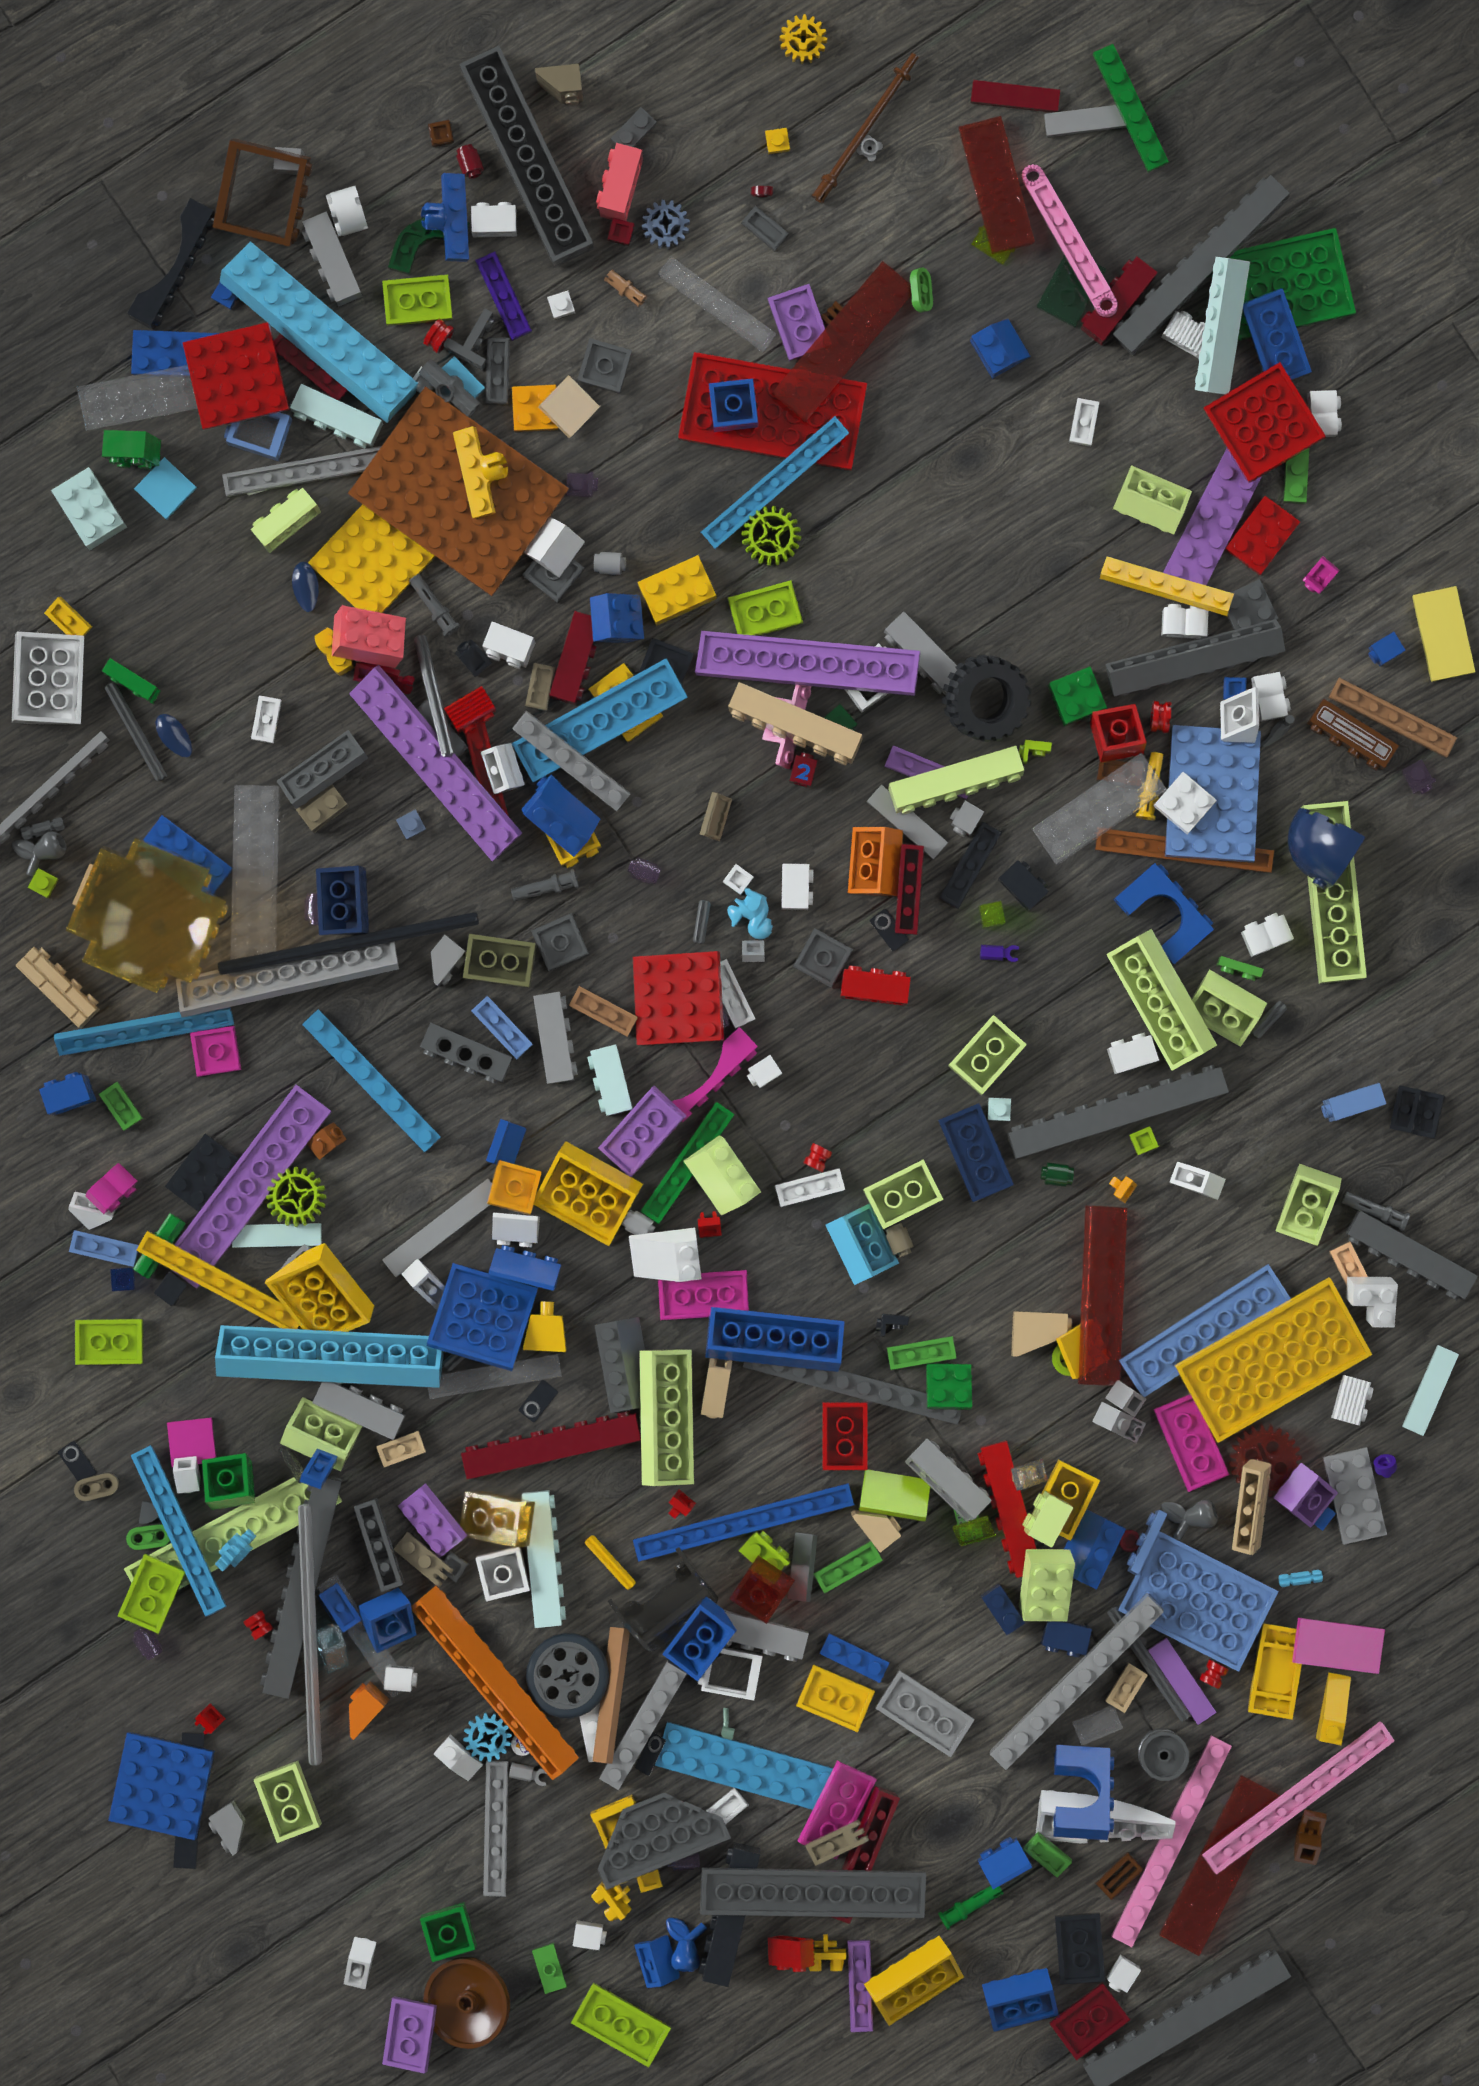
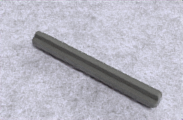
[105,682,167,781]

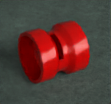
[803,1143,833,1172]
[243,1610,274,1640]
[1199,1659,1229,1689]

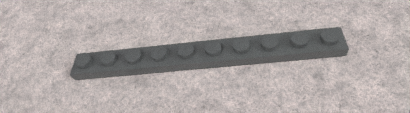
[743,1362,962,1425]

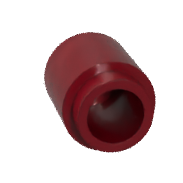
[456,144,484,179]

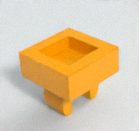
[1109,1176,1137,1203]

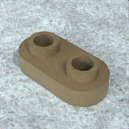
[74,1473,119,1501]

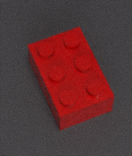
[840,966,911,1006]
[822,1402,868,1470]

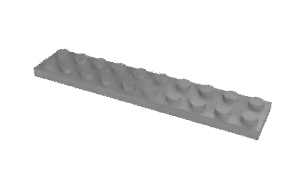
[176,941,399,1018]

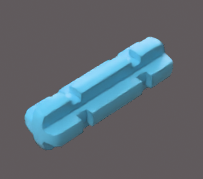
[1279,1570,1323,1587]

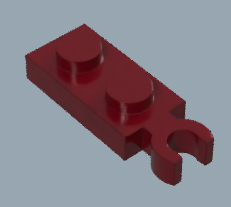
[353,661,415,694]

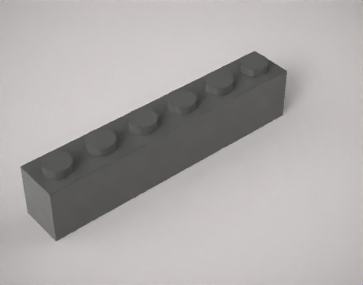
[1345,1211,1478,1301]

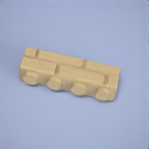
[16,947,100,1028]
[1232,1459,1272,1555]

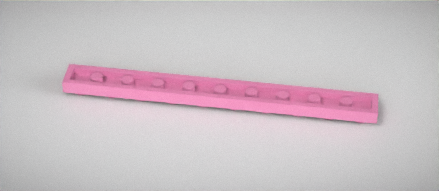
[1202,1722,1394,1874]
[1111,1735,1232,1947]

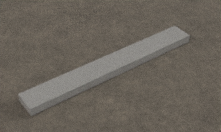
[222,446,382,497]

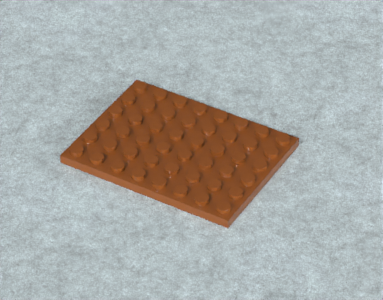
[348,386,569,597]

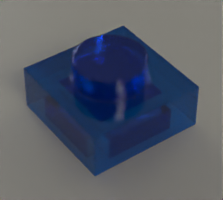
[110,1268,135,1291]

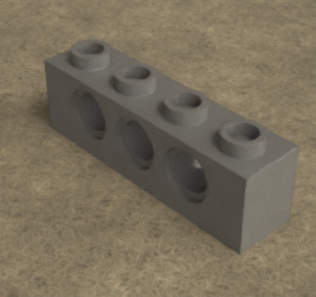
[420,1022,513,1085]
[354,1498,405,1592]

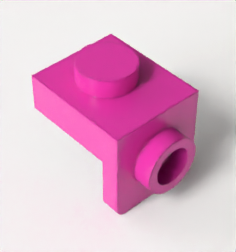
[1303,556,1340,594]

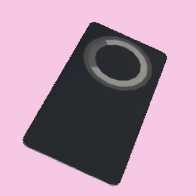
[870,909,909,951]
[519,1380,558,1422]
[58,1441,96,1481]
[635,1732,666,1776]

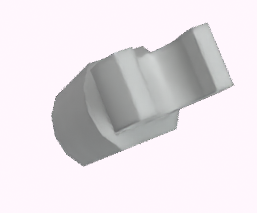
[509,1762,547,1786]

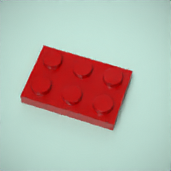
[1225,496,1300,575]

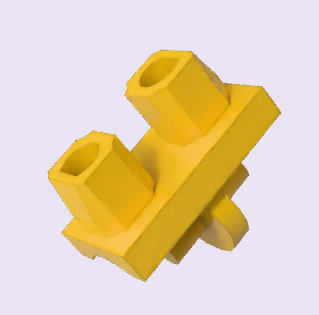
[591,1882,632,1922]
[809,1934,846,1971]

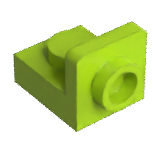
[1019,740,1052,764]

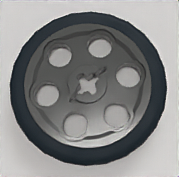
[526,1633,609,1719]

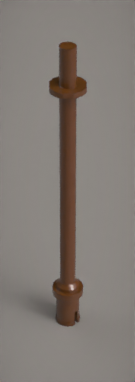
[811,53,919,204]

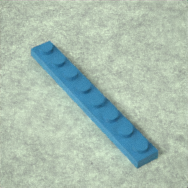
[701,416,849,549]
[54,1007,234,1056]
[302,1009,441,1152]
[131,1445,227,1617]

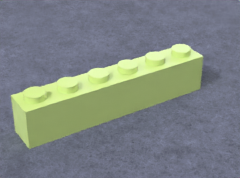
[889,746,1024,814]

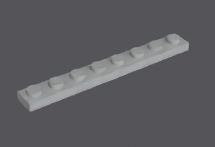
[0,731,110,844]

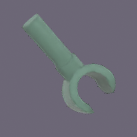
[721,1708,735,1740]

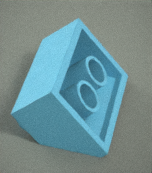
[826,1203,899,1285]

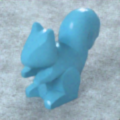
[727,888,773,940]

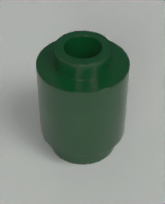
[1041,1162,1074,1187]

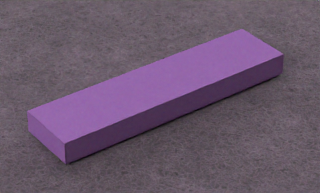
[884,746,968,800]
[1147,1637,1216,1725]
[848,1940,873,2032]

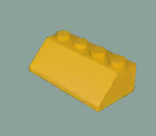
[864,1936,964,2026]

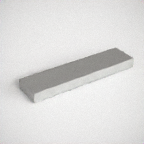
[1044,105,1126,137]
[867,785,948,859]

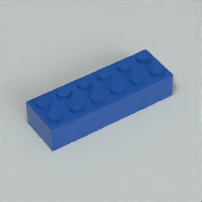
[705,1307,844,1372]

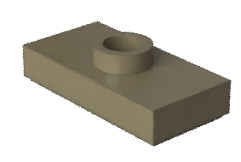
[525,663,556,711]
[700,792,732,841]

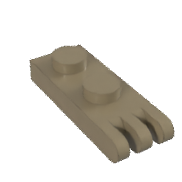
[393,1532,453,1588]
[805,1820,869,1866]

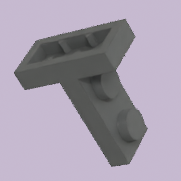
[443,309,495,371]

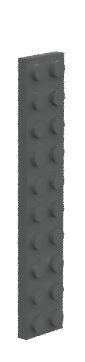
[700,1868,926,1918]

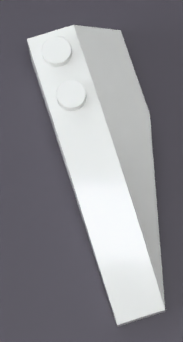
[1036,1790,1176,1843]

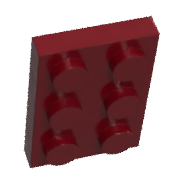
[1049,1982,1130,2060]

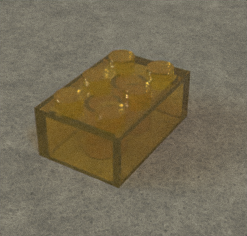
[460,1491,535,1547]

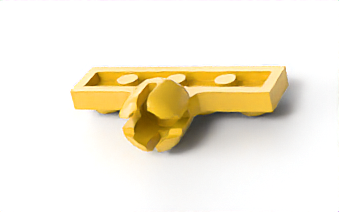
[453,426,508,519]

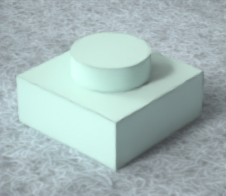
[987,1098,1011,1121]

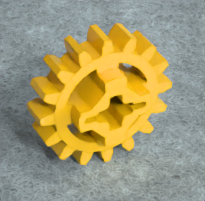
[780,14,827,64]

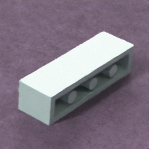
[290,384,383,448]

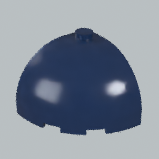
[1288,808,1365,889]

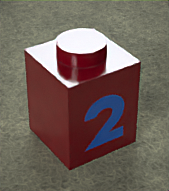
[789,753,817,788]

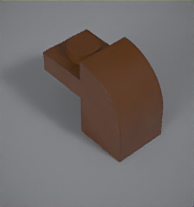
[1294,1809,1327,1865]

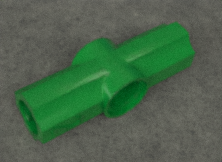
[133,1213,186,1279]

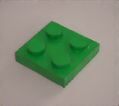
[926,1364,972,1410]

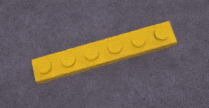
[1100,557,1234,616]

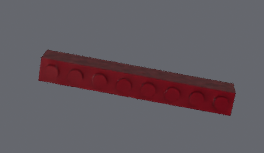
[461,1410,641,1479]

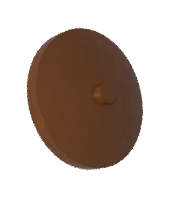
[424,1957,510,2049]

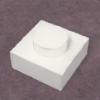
[547,291,575,320]

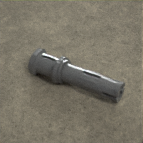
[409,574,461,637]
[511,869,579,902]
[1342,1191,1410,1232]

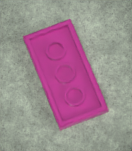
[658,1270,749,1320]
[1153,1394,1229,1492]
[1292,1618,1385,1674]
[798,1760,877,1860]

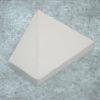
[69,1192,115,1230]

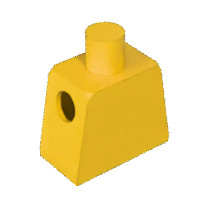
[523,1301,567,1352]

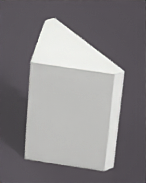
[524,517,585,578]
[1220,687,1259,743]

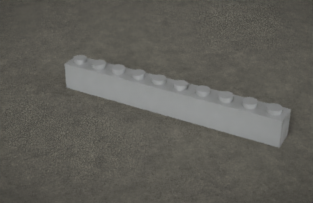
[990,1593,1164,1770]

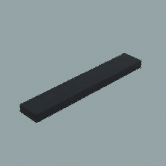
[173,1732,205,1869]

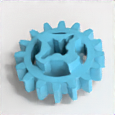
[215,1529,256,1572]
[463,1712,512,1762]

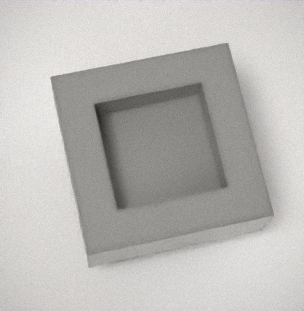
[742,940,765,962]

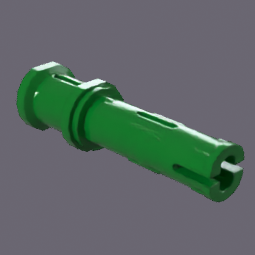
[938,1886,1004,1930]

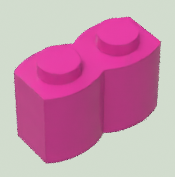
[85,1163,138,1214]

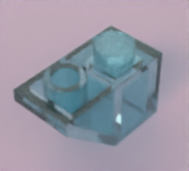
[316,1624,349,1674]

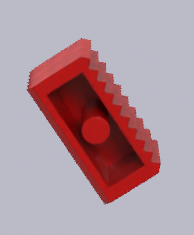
[444,686,496,734]
[768,1935,815,1972]

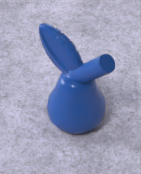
[666,1918,707,1972]

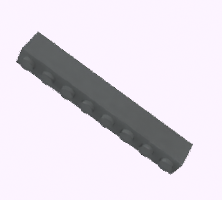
[1105,619,1285,696]

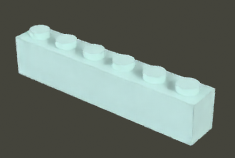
[1195,257,1250,394]
[522,1490,566,1628]

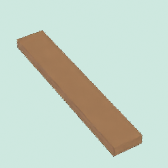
[1328,678,1457,758]
[592,1627,630,1764]

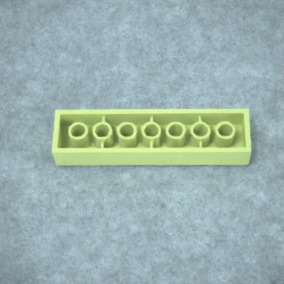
[1301,801,1367,984]

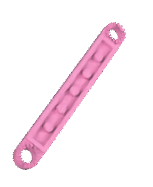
[1022,164,1118,317]

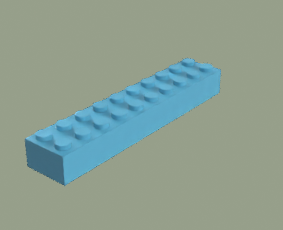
[220,241,418,423]
[215,1325,444,1388]

